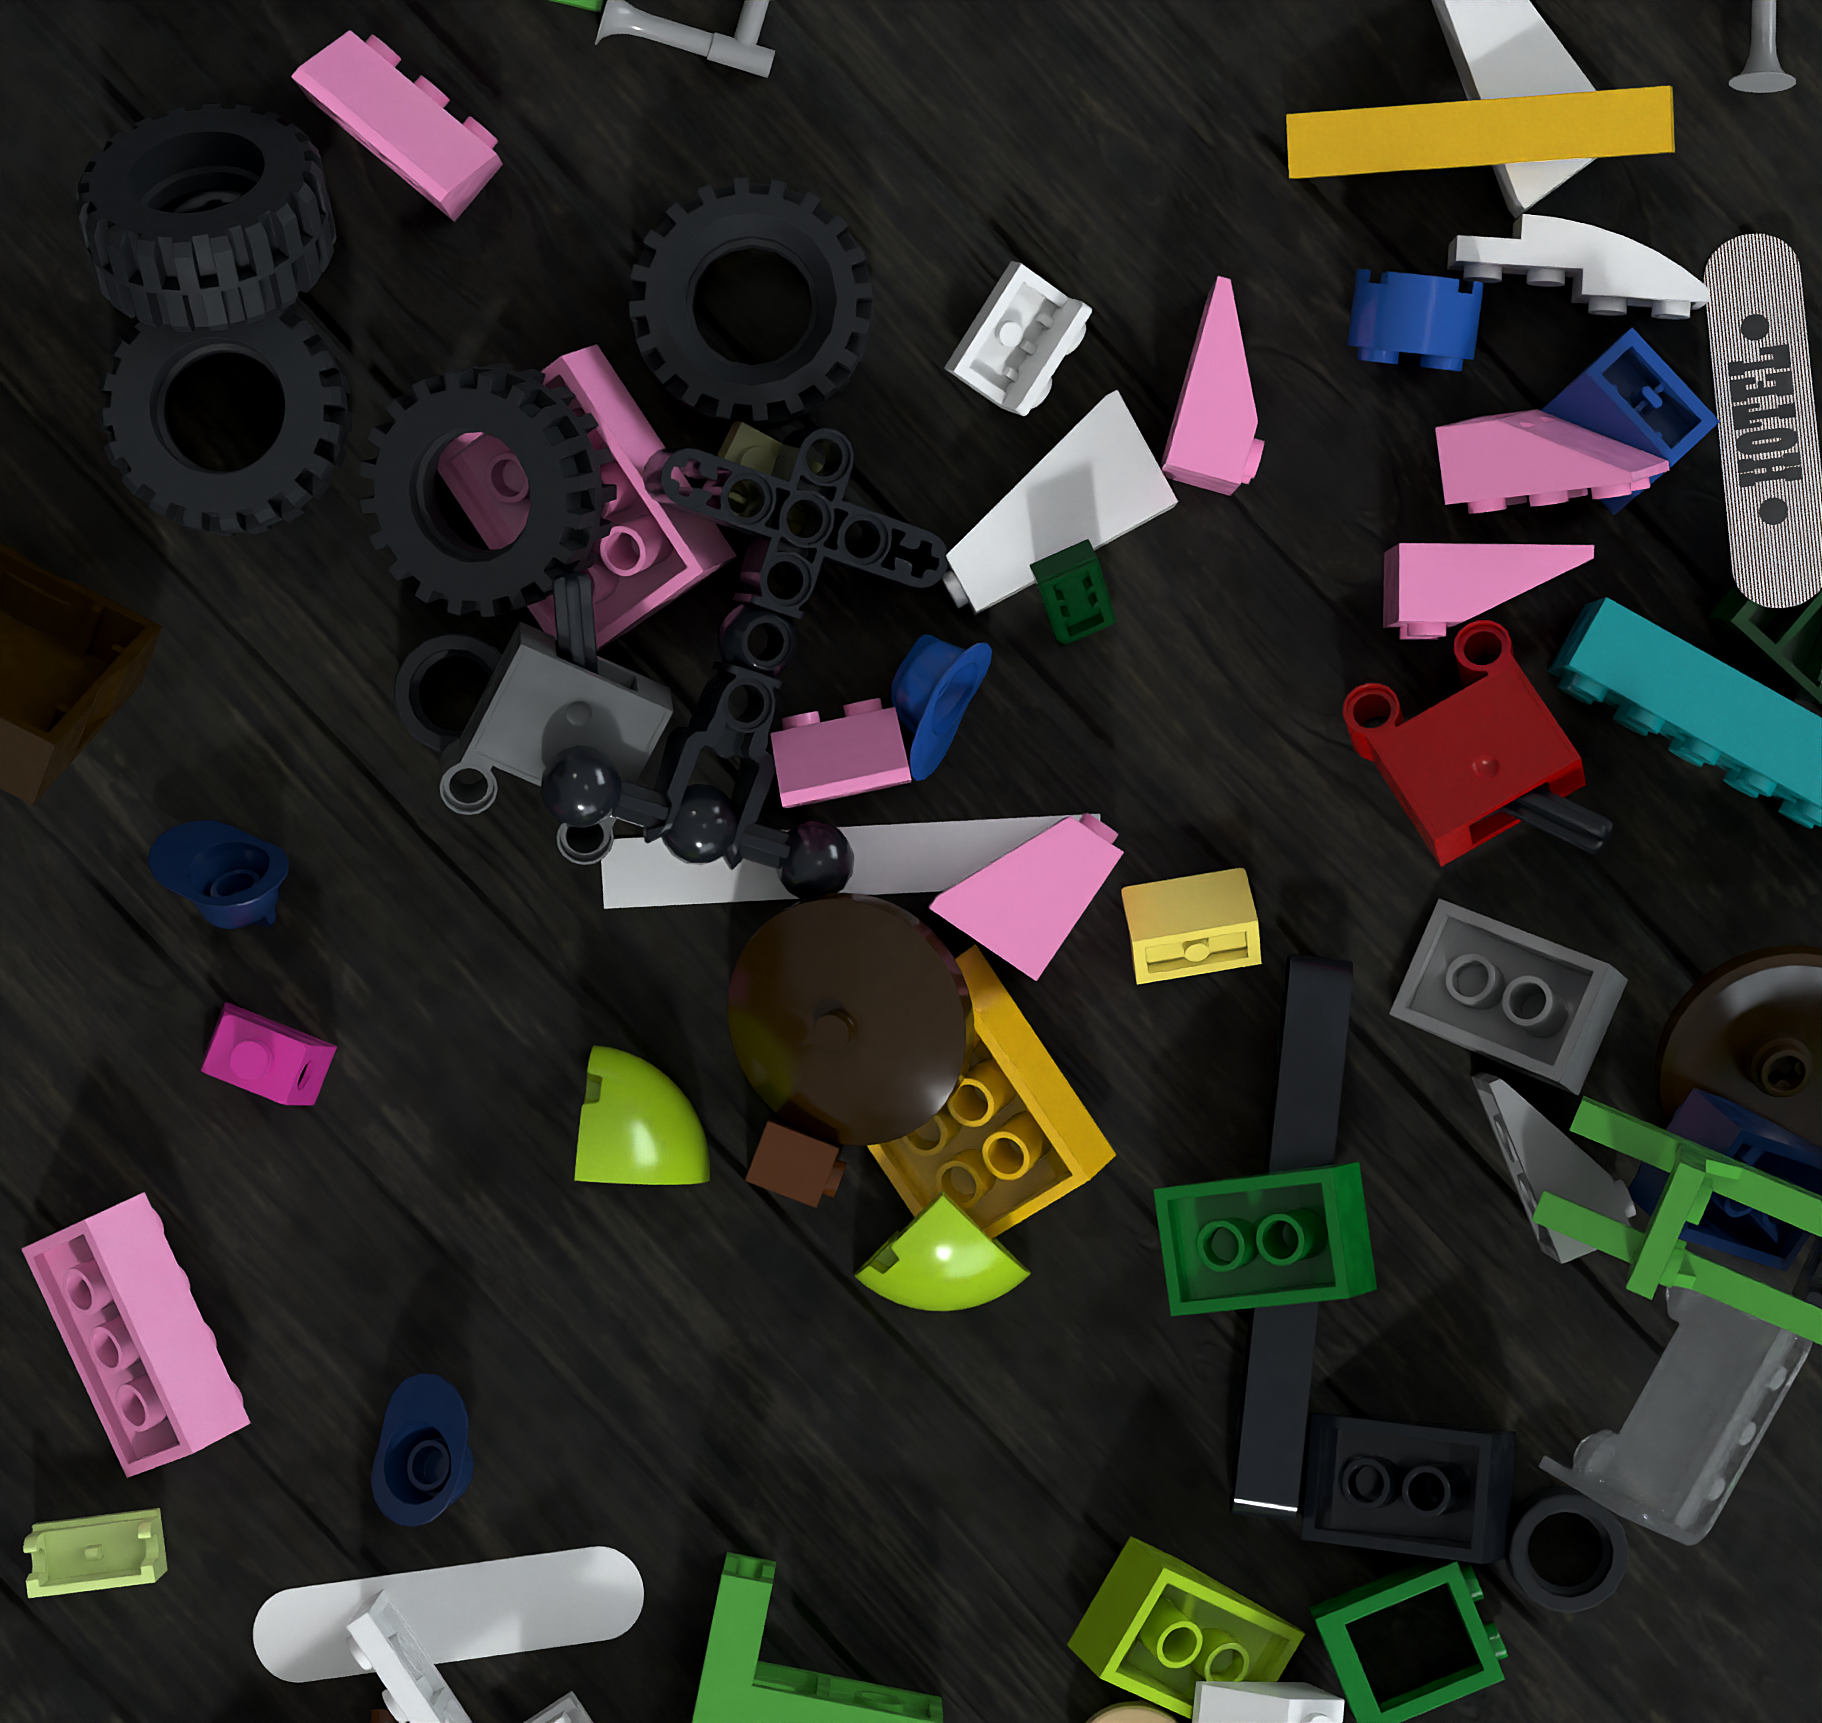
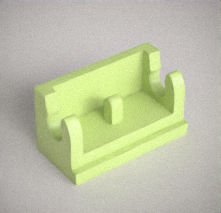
[23,1508,168,1598]

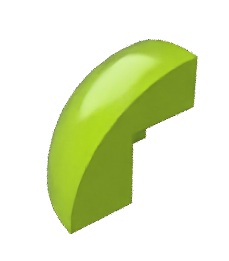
[574,1045,710,1185]
[853,1191,1031,1311]

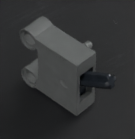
[439,571,673,865]

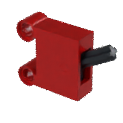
[1343,620,1613,867]

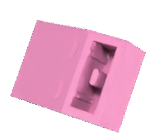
[1435,409,1670,514]

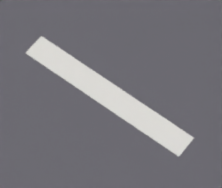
[601,814,1100,909]

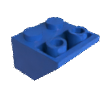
[1540,328,1720,515]

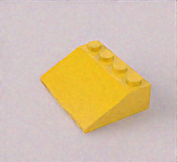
[867,944,1116,1239]

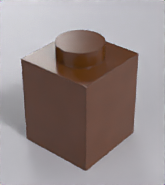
[745,1117,847,1208]

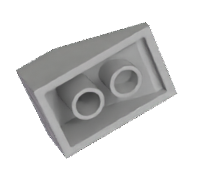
[1389,899,1628,1096]
[1471,1072,1636,1264]

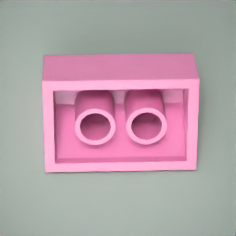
[291,30,503,222]

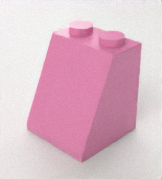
[928,813,1124,981]

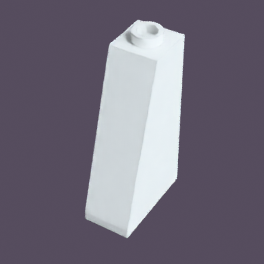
[1431,0,1597,219]
[942,390,1178,615]

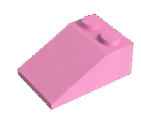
[1160,276,1265,496]
[1383,543,1594,640]
[770,698,912,809]

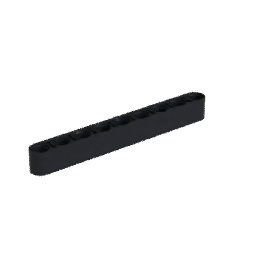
[1229,954,1353,1521]

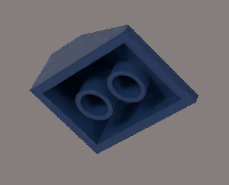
[1627,1088,1822,1271]

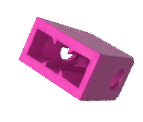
[201,1002,338,1105]

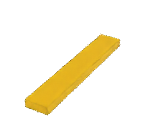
[1286,86,1675,179]

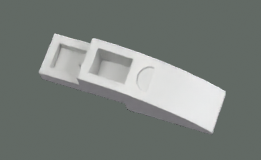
[1447,214,1710,320]

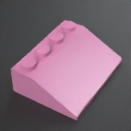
[437,344,737,652]

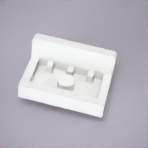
[944,261,1092,416]

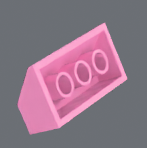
[22,1192,251,1478]

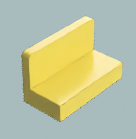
[1121,868,1262,985]

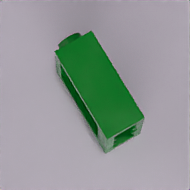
[1309,1557,1508,1723]

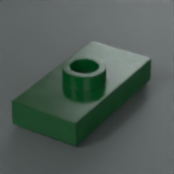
[1029,539,1117,647]

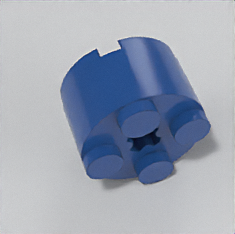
[1347,269,1484,372]

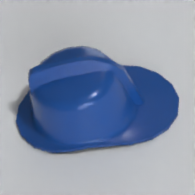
[891,634,992,781]

